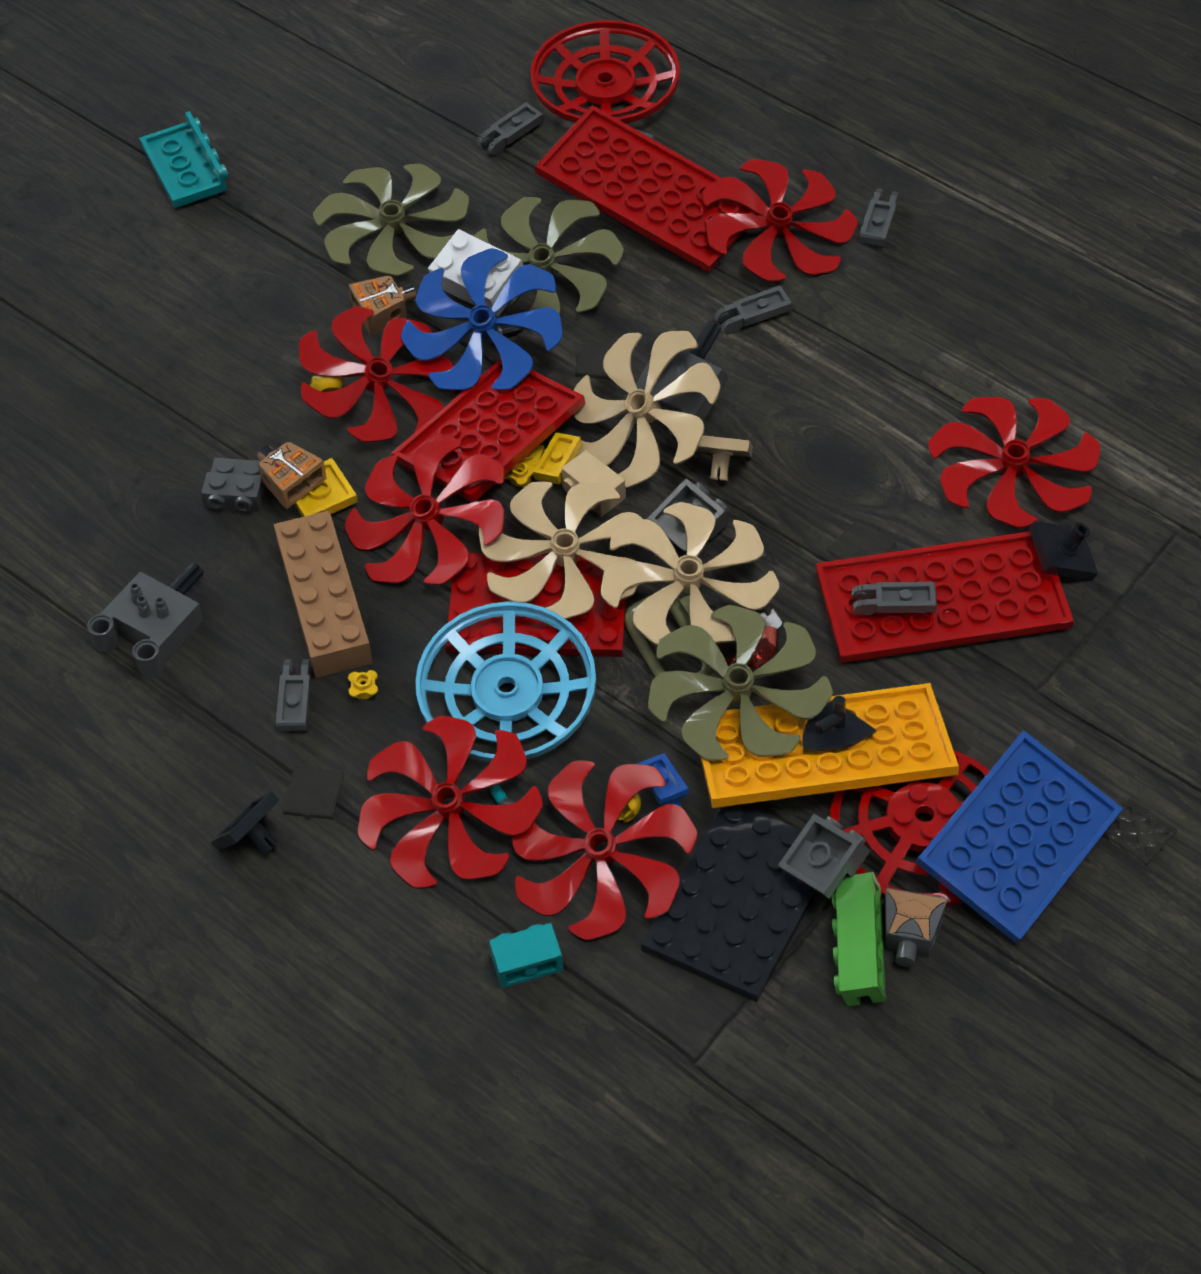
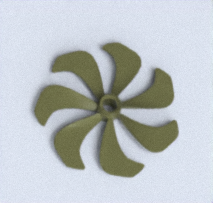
[313,164,469,277]
[474,197,624,315]
[648,605,833,761]

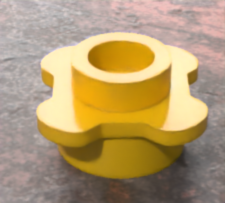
[504,460,535,487]
[348,670,378,699]

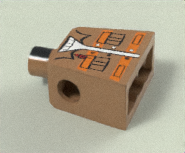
[349,276,416,336]
[257,442,327,509]

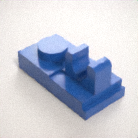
[637,753,689,807]

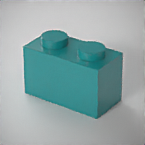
[489,923,563,989]

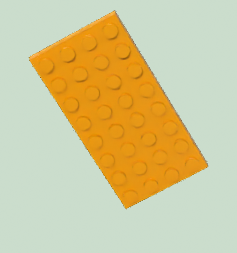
[700,683,959,808]

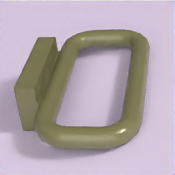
[624,595,720,677]

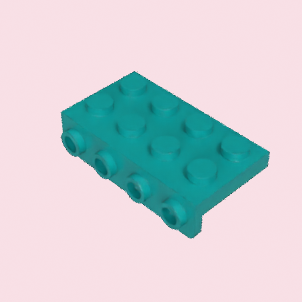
[139,111,229,208]

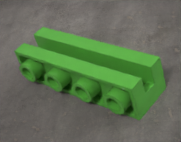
[831,872,886,1006]

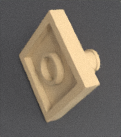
[696,436,753,481]

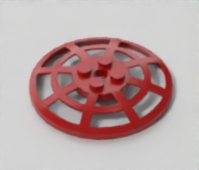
[531,20,680,124]
[830,750,990,907]

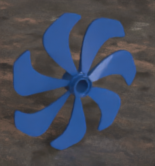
[401,248,563,390]

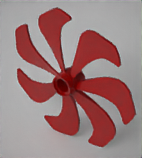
[703,159,858,282]
[299,306,457,442]
[928,397,1100,528]
[344,435,505,585]
[358,715,543,888]
[512,760,698,941]

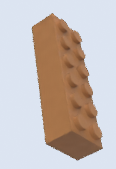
[273,511,373,679]

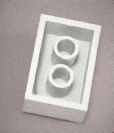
[428,229,523,317]

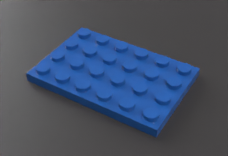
[915,730,1123,944]

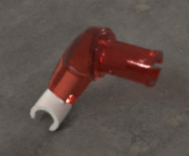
[726,609,782,669]

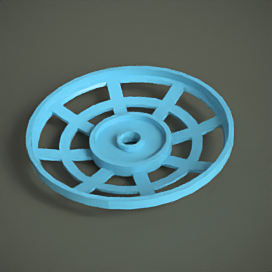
[416,602,596,762]

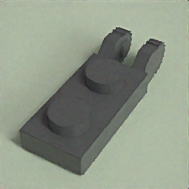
[477,102,544,156]
[859,188,899,247]
[714,286,793,334]
[852,582,937,615]
[275,659,311,732]

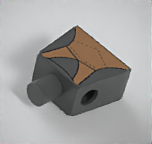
[884,888,947,967]

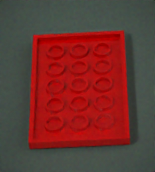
[392,359,585,503]
[445,553,628,657]

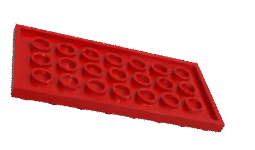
[534,105,765,273]
[815,531,1074,663]

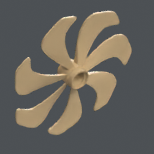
[574,331,721,488]
[479,482,647,619]
[601,502,779,645]

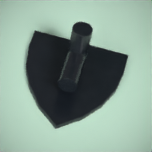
[803,696,876,752]

